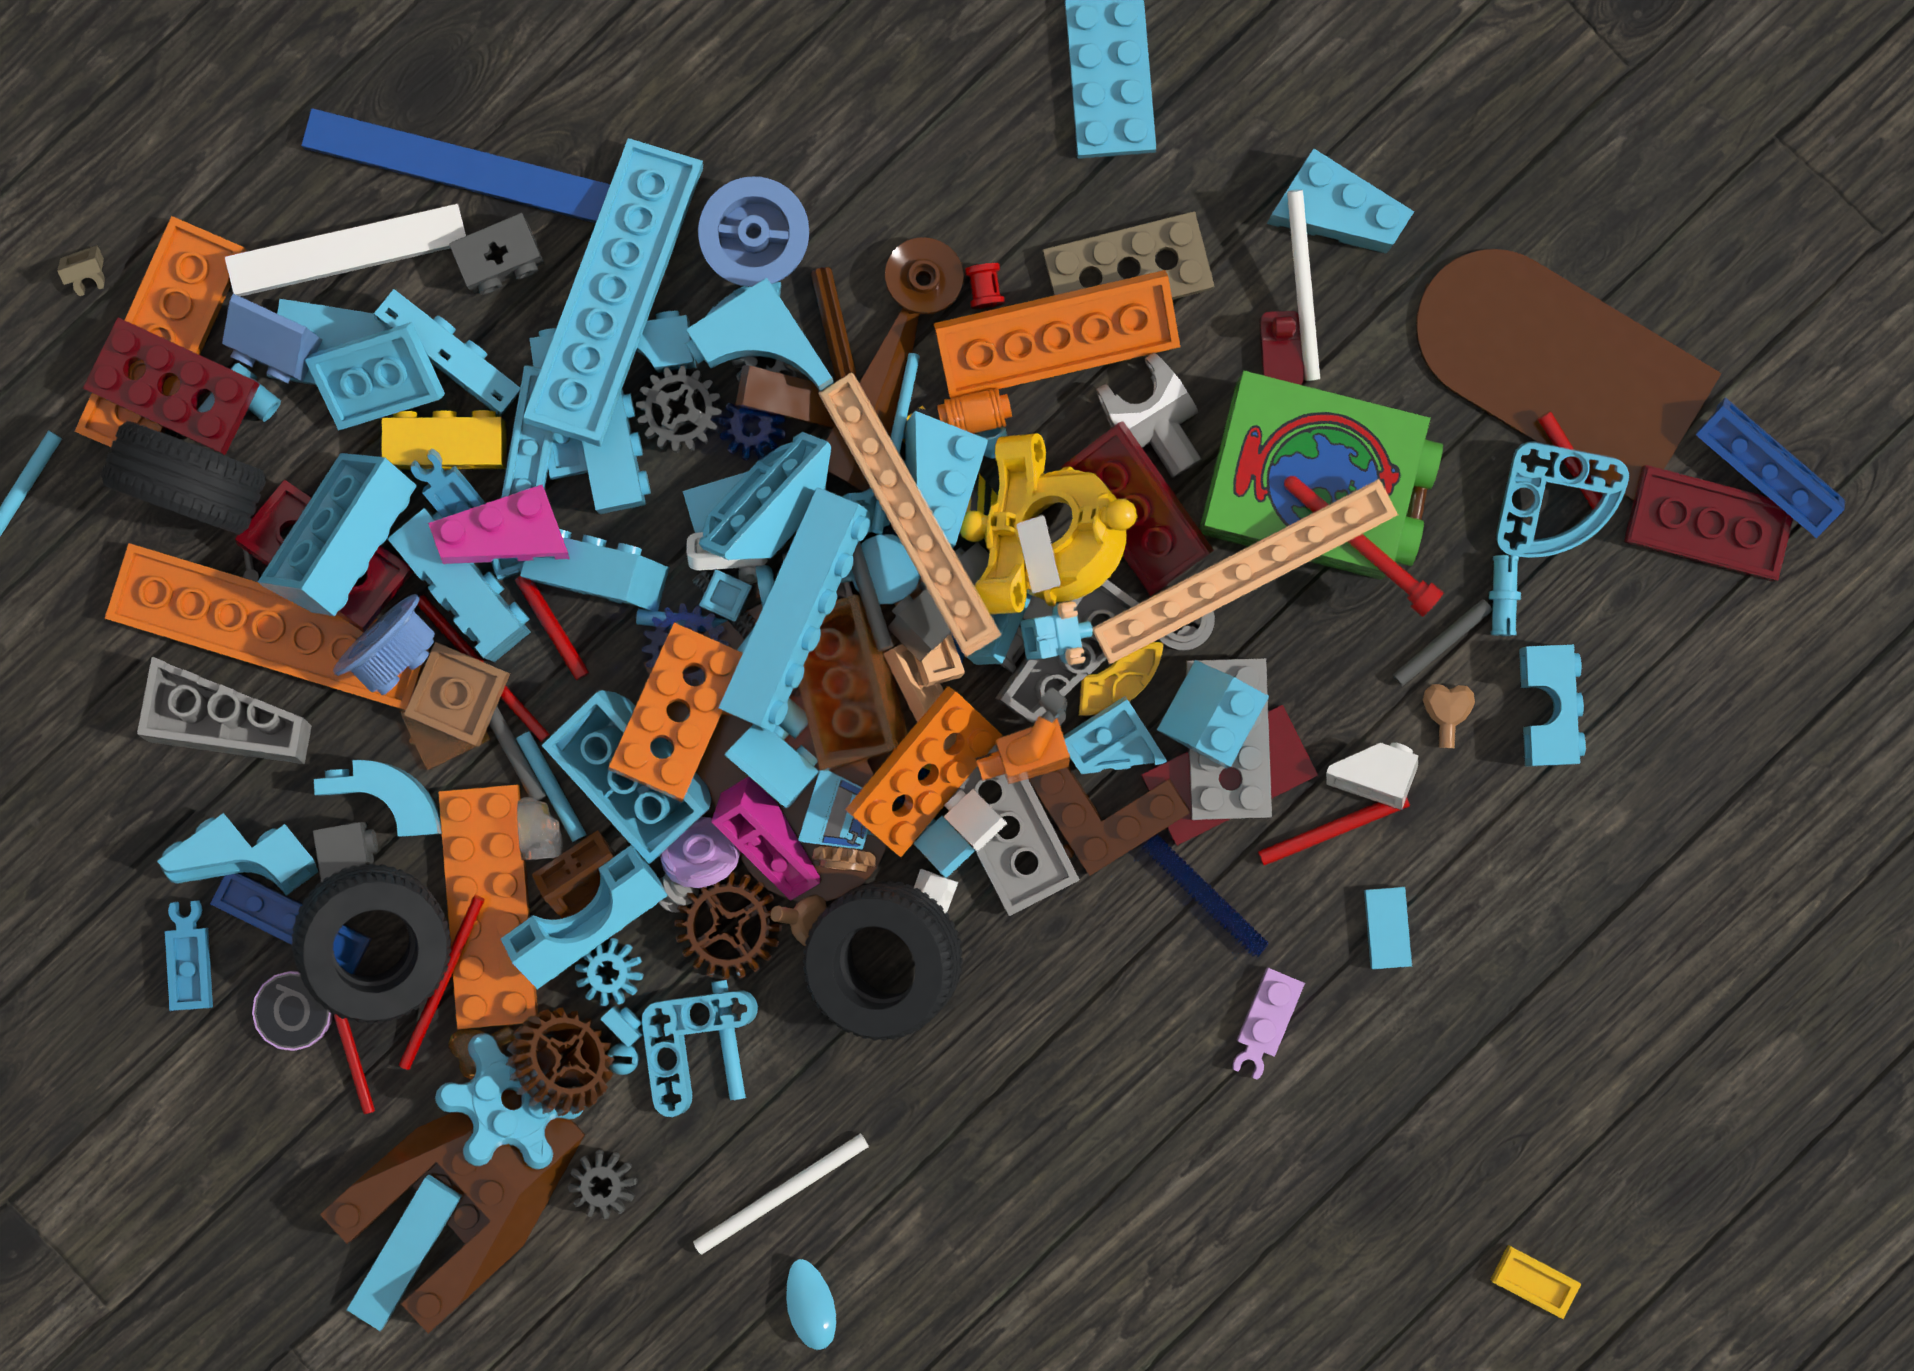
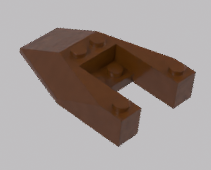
[320,1090,586,1334]

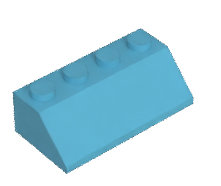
[258,453,417,616]

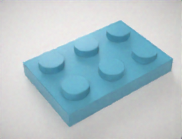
[305,322,445,431]

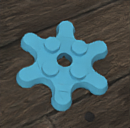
[435,1033,583,1169]

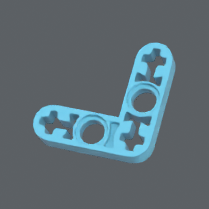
[642,990,758,1117]

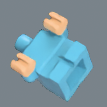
[1020,601,1093,665]

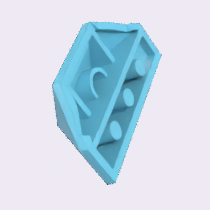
[699,432,831,560]

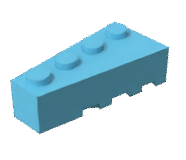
[387,508,531,662]

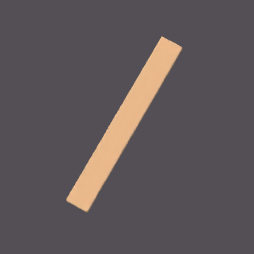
[818,372,1002,656]
[1092,479,1398,664]

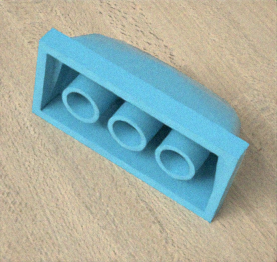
[542,690,712,864]

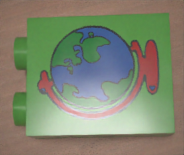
[1199,371,1443,580]

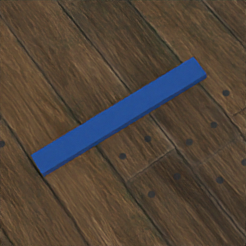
[301,108,611,223]

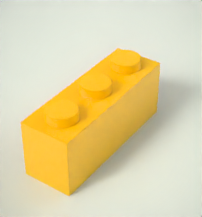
[382,410,506,470]

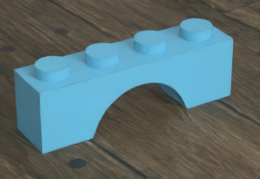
[529,311,696,373]
[501,845,668,989]

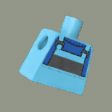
[798,768,876,850]

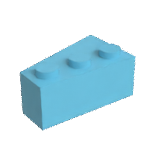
[1267,149,1414,254]
[903,411,988,548]
[520,529,669,612]

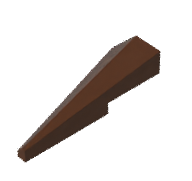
[826,308,919,493]

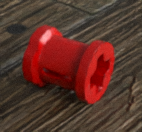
[965,263,1005,309]

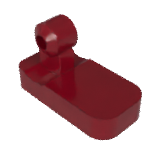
[1259,311,1304,385]

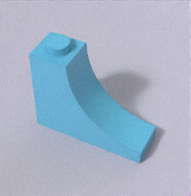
[685,278,833,392]

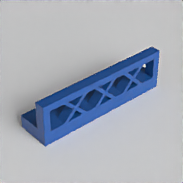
[1696,397,1845,538]

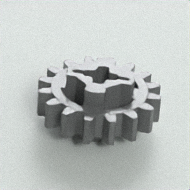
[636,366,723,453]

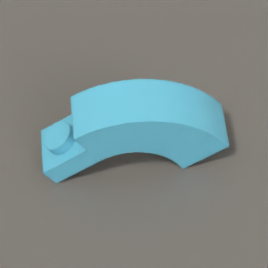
[314,760,442,837]

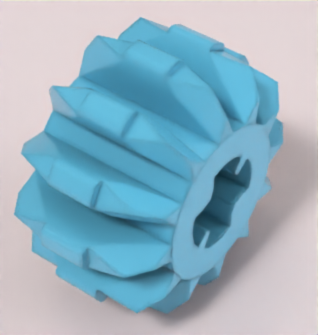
[575,938,643,1006]

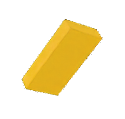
[1490,1245,1581,1319]

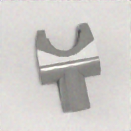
[1096,353,1202,478]

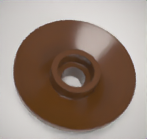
[885,237,963,314]

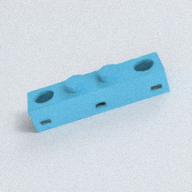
[374,289,520,417]

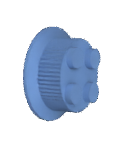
[698,177,809,287]
[333,594,435,695]

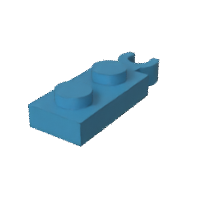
[411,449,486,518]
[165,901,213,1011]

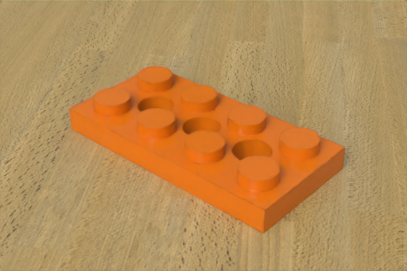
[608,623,743,802]
[845,686,1002,857]

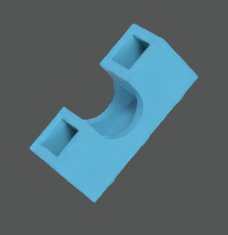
[1519,644,1586,767]

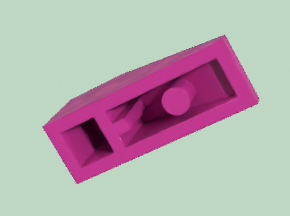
[711,776,821,901]

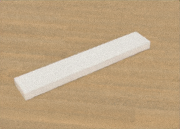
[225,204,466,297]

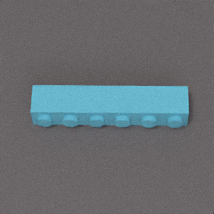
[719,487,871,732]

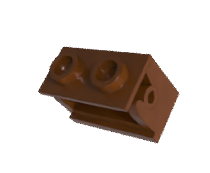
[531,830,617,919]

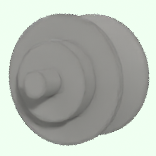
[658,874,699,913]

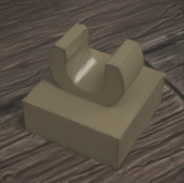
[57,245,105,296]

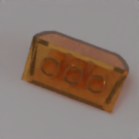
[799,594,907,771]

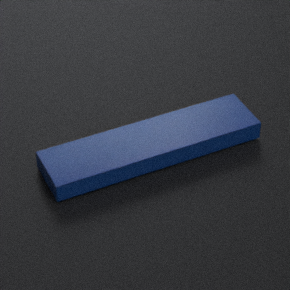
[210,873,372,974]

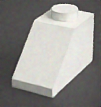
[1326,743,1418,810]
[944,789,1007,852]

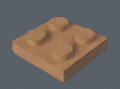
[404,642,510,746]

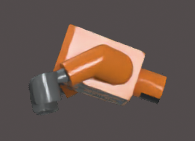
[975,688,1070,784]

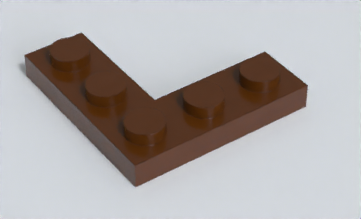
[1028,767,1191,876]

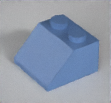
[222,294,322,384]

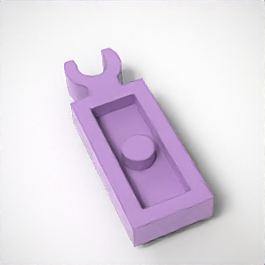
[1232,967,1305,1080]

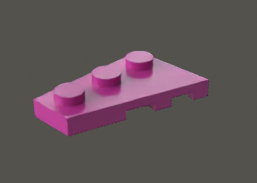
[428,484,570,564]

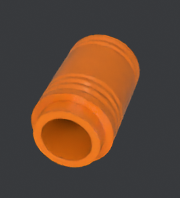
[937,388,1012,434]

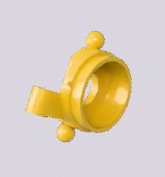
[960,433,1137,615]

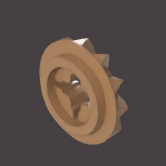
[812,846,876,872]

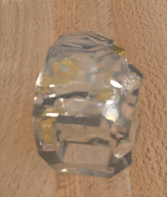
[517,796,563,860]

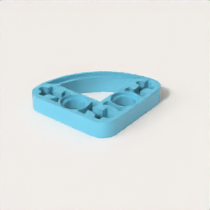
[1496,442,1629,557]

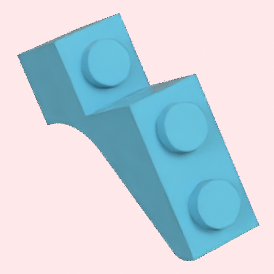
[157,813,318,895]

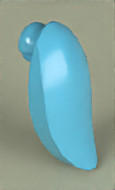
[786,1259,836,1350]

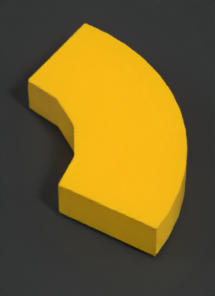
[1079,642,1164,716]

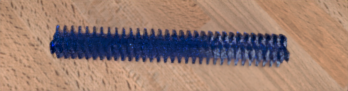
[1142,834,1268,958]

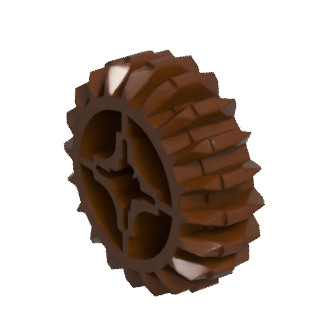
[674,872,783,979]
[506,1007,615,1117]

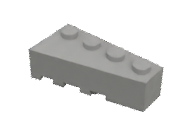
[995,580,1139,723]
[137,657,312,764]

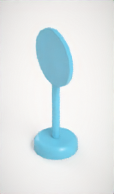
[755,534,921,608]

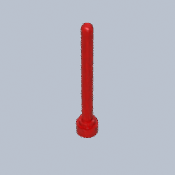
[1284,476,1444,617]

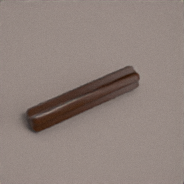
[811,267,857,381]

